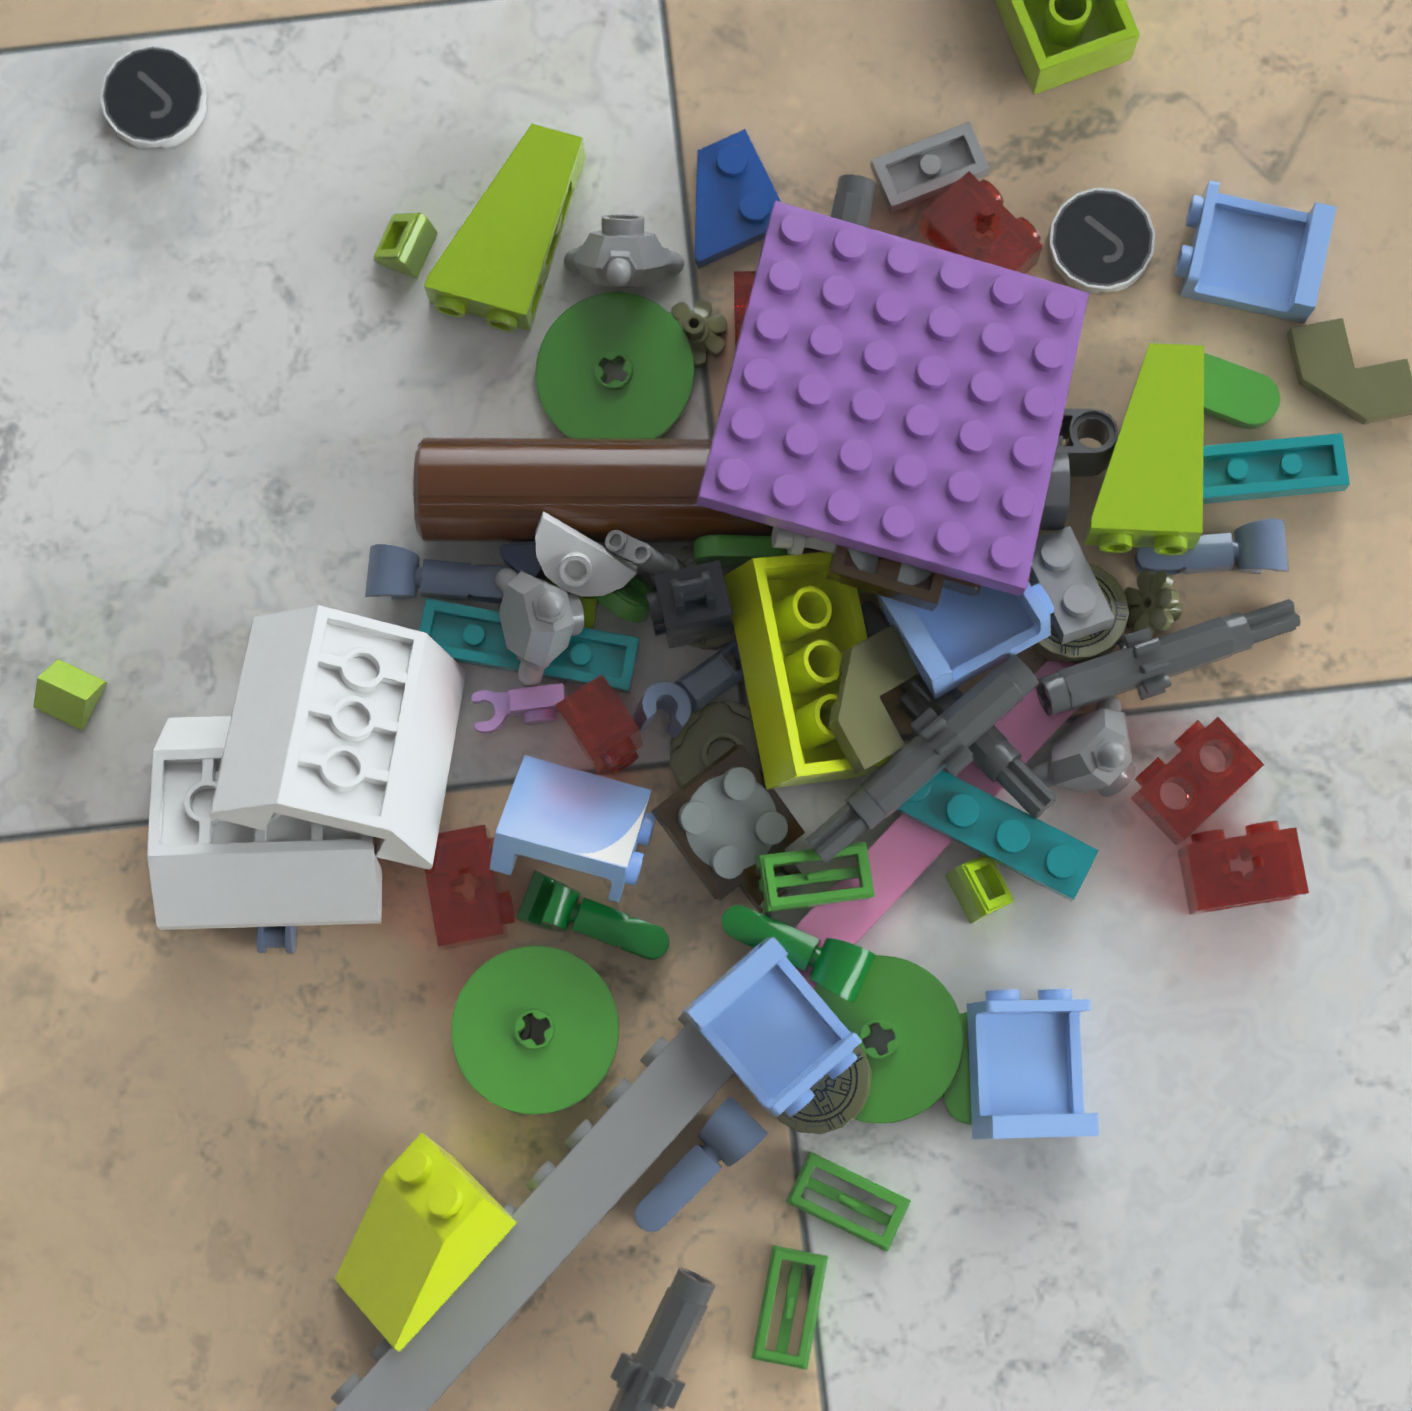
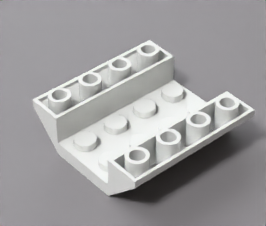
[209,605,466,870]
[147,716,383,930]

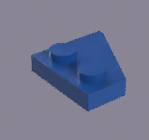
[695,129,781,269]

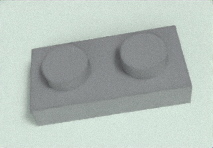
[870,122,990,214]
[1029,526,1115,645]

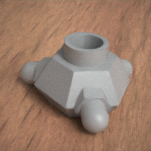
[564,214,684,287]
[495,568,584,687]
[1031,696,1136,797]

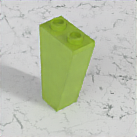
[424,123,586,332]
[1085,343,1204,556]

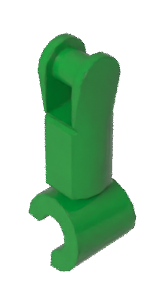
[516,870,670,960]
[721,905,875,1003]

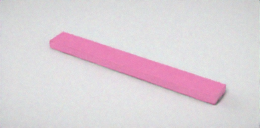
[794,660,1078,988]

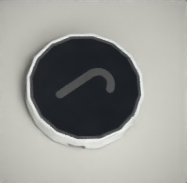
[100,44,207,150]
[1048,188,1155,294]

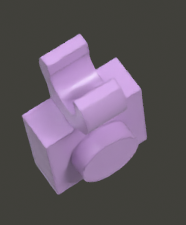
[471,683,568,734]

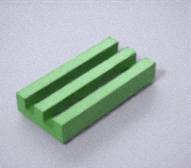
[755,842,875,913]
[786,1151,911,1252]
[751,1245,828,1370]

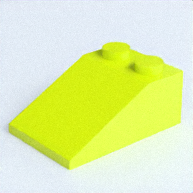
[335,1132,517,1352]

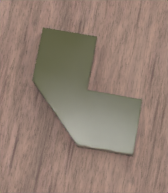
[1287,318,1412,424]
[828,625,919,774]

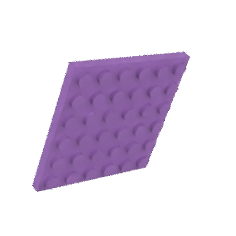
[696,201,1089,596]

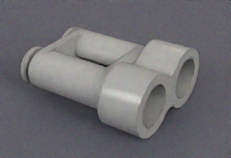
[605,530,687,583]

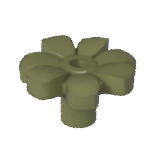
[671,299,728,367]
[1124,570,1182,637]

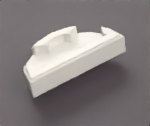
[535,511,637,597]

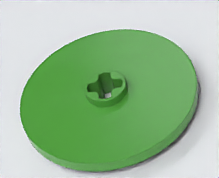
[535,292,695,439]
[451,946,619,1114]
[813,955,964,1124]

